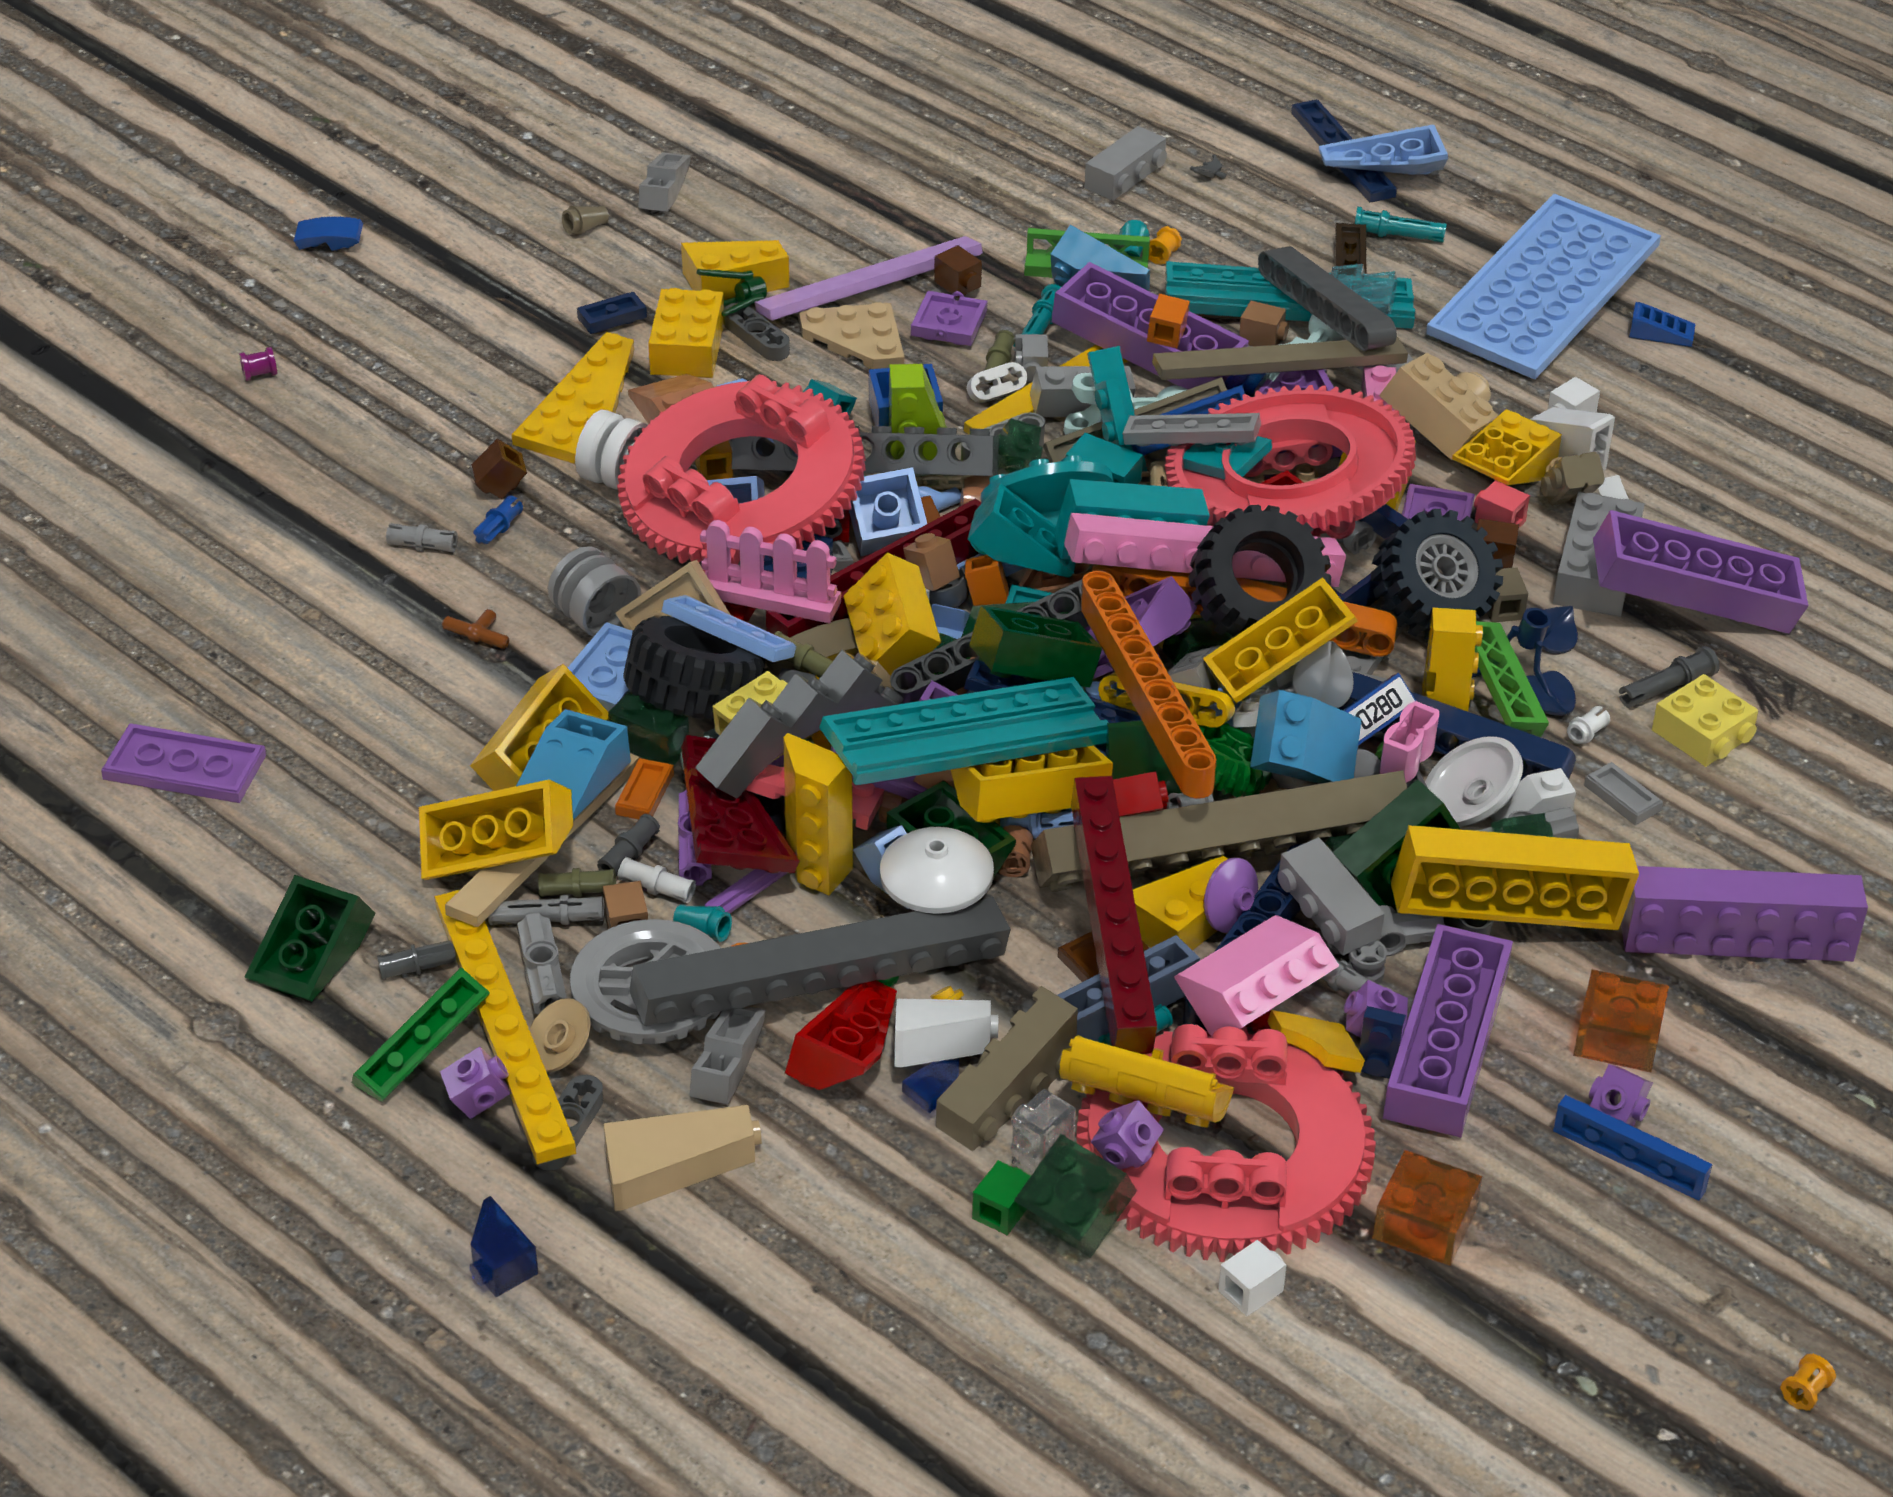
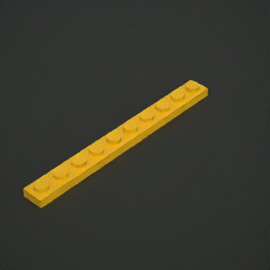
[434,890,576,1164]

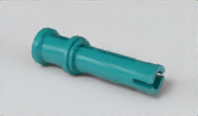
[1355,206,1447,243]
[1014,284,1061,351]

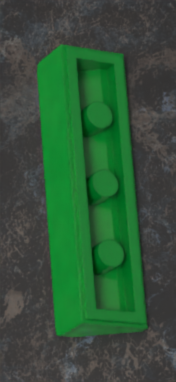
[351,967,490,1102]

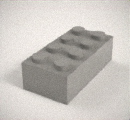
[1553,491,1645,617]

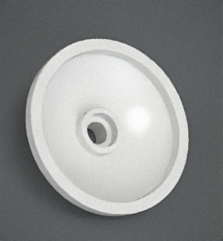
[1425,737,1523,827]
[880,827,994,914]

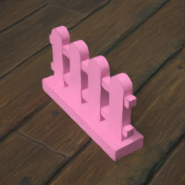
[700,520,841,623]

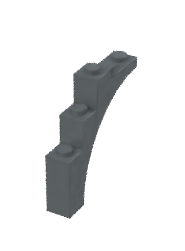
[695,650,904,798]

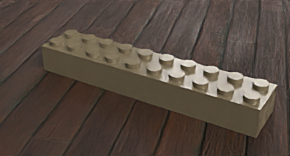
[1031,770,1407,892]

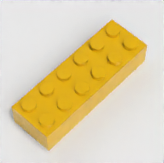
[1391,825,1639,930]

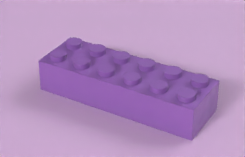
[1051,262,1249,390]
[1593,510,1809,634]
[1621,866,1868,962]
[1383,924,1513,1137]

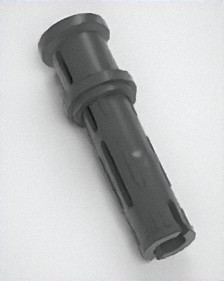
[1619,645,1719,708]

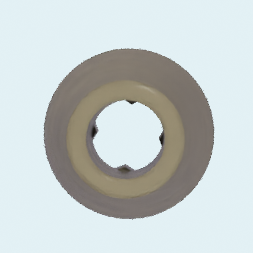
[562,205,609,236]

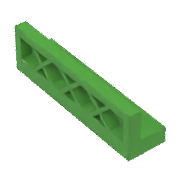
[1024,228,1150,278]
[1475,621,1549,737]

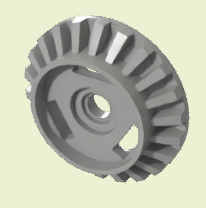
[570,919,721,1044]

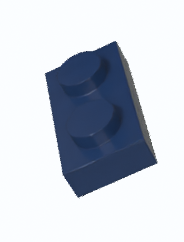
[577,291,647,334]
[1359,1006,1406,1079]

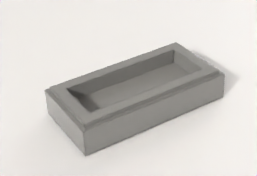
[1584,762,1663,825]

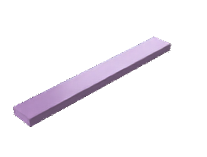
[755,236,982,321]

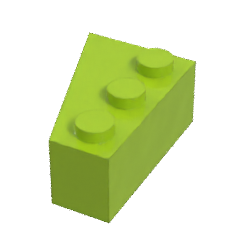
[889,364,947,460]

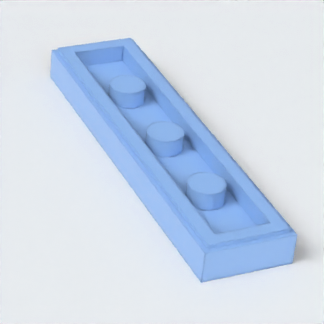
[661,595,796,662]

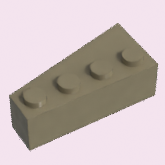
[936,986,1078,1152]

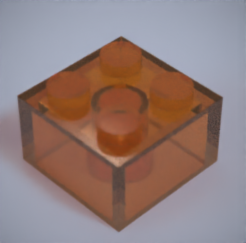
[1573,969,1669,1072]
[1372,1150,1483,1266]

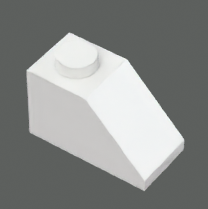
[1490,768,1576,826]

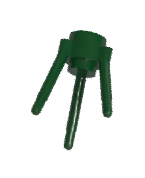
[697,269,767,317]

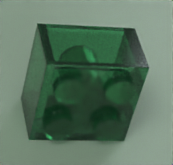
[1014,1134,1137,1258]

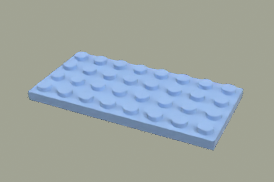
[1426,194,1661,380]

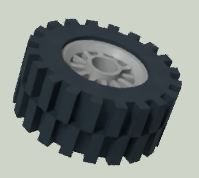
[1371,508,1504,639]

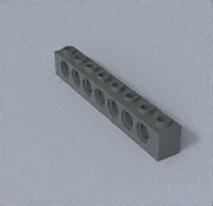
[732,426,999,476]

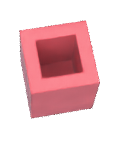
[1474,480,1530,528]

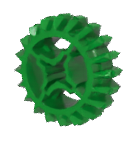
[1198,723,1273,798]

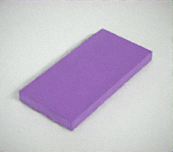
[101,723,266,803]

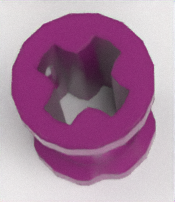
[239,347,278,381]

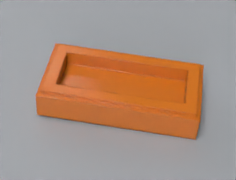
[615,758,674,819]

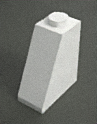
[1530,407,1615,471]
[894,999,998,1067]

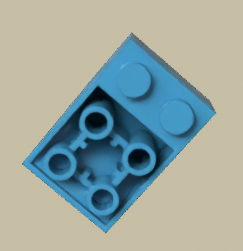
[516,709,631,820]

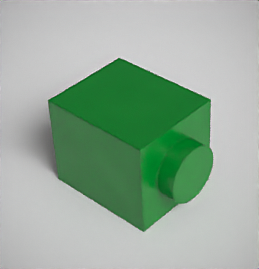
[972,1160,1032,1236]

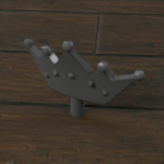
[1190,154,1227,179]

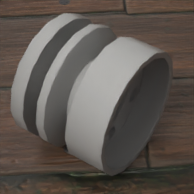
[548,546,641,637]

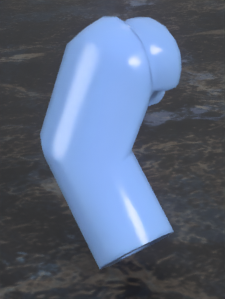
[918,486,961,511]

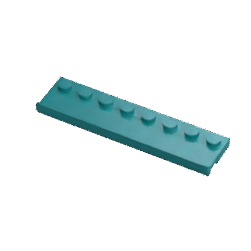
[1165,261,1416,329]
[819,677,1109,785]

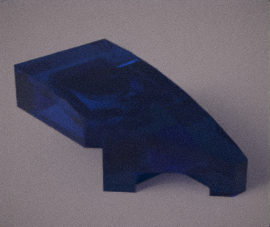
[902,1058,960,1114]

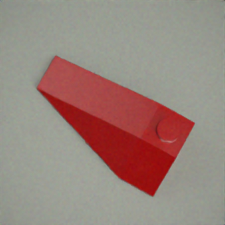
[784,980,897,1090]

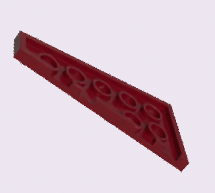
[681,735,800,874]

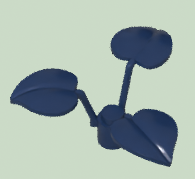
[1427,606,1578,716]

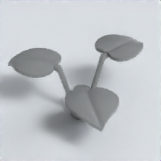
[1240,641,1381,779]

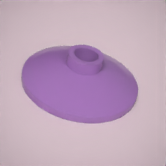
[1204,858,1258,933]

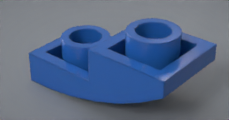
[294,217,363,251]

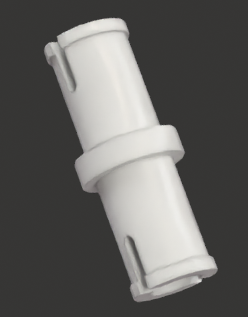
[618,857,696,903]

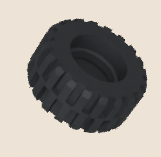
[1189,505,1331,639]
[623,616,766,720]

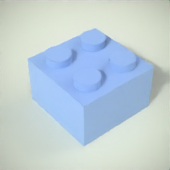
[849,467,927,557]

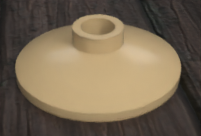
[529,998,591,1072]

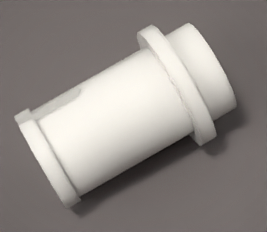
[1567,706,1610,744]

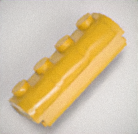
[1059,1035,1234,1127]

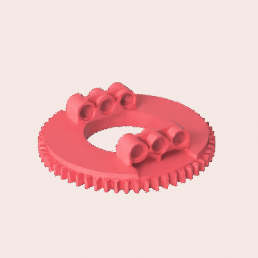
[617,374,866,565]
[1165,385,1416,539]
[1076,1024,1376,1262]

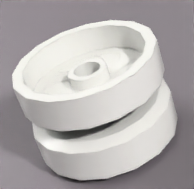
[575,409,648,490]

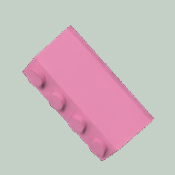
[1174,915,1339,1037]

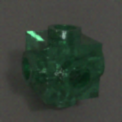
[997,418,1043,473]

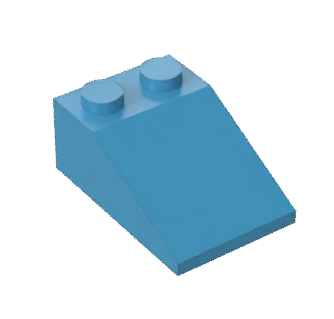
[1050,225,1150,291]
[1250,690,1362,784]

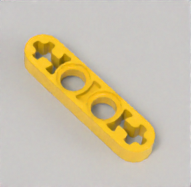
[1098,672,1235,727]

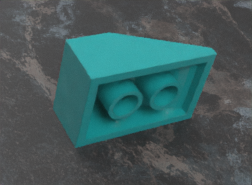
[967,483,1076,578]

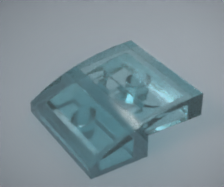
[1331,264,1397,314]

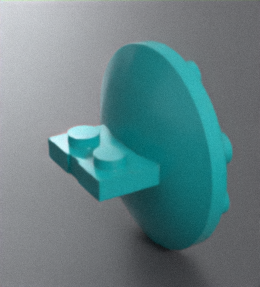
[980,455,1114,526]

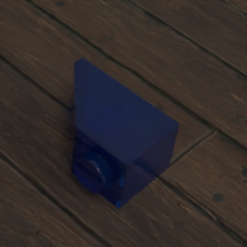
[469,1196,539,1297]

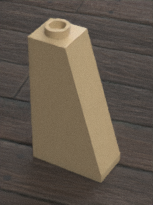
[603,1105,762,1211]

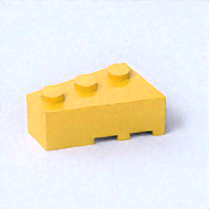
[681,240,790,300]
[1422,608,1483,712]
[1133,856,1228,950]

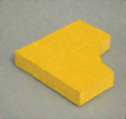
[1267,1010,1365,1073]

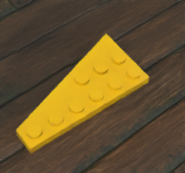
[512,332,635,464]

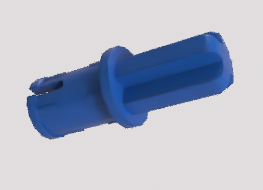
[473,495,523,544]

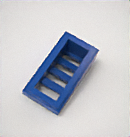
[1629,302,1696,347]

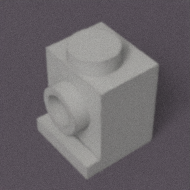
[1015,334,1048,383]

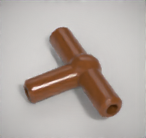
[442,609,510,649]

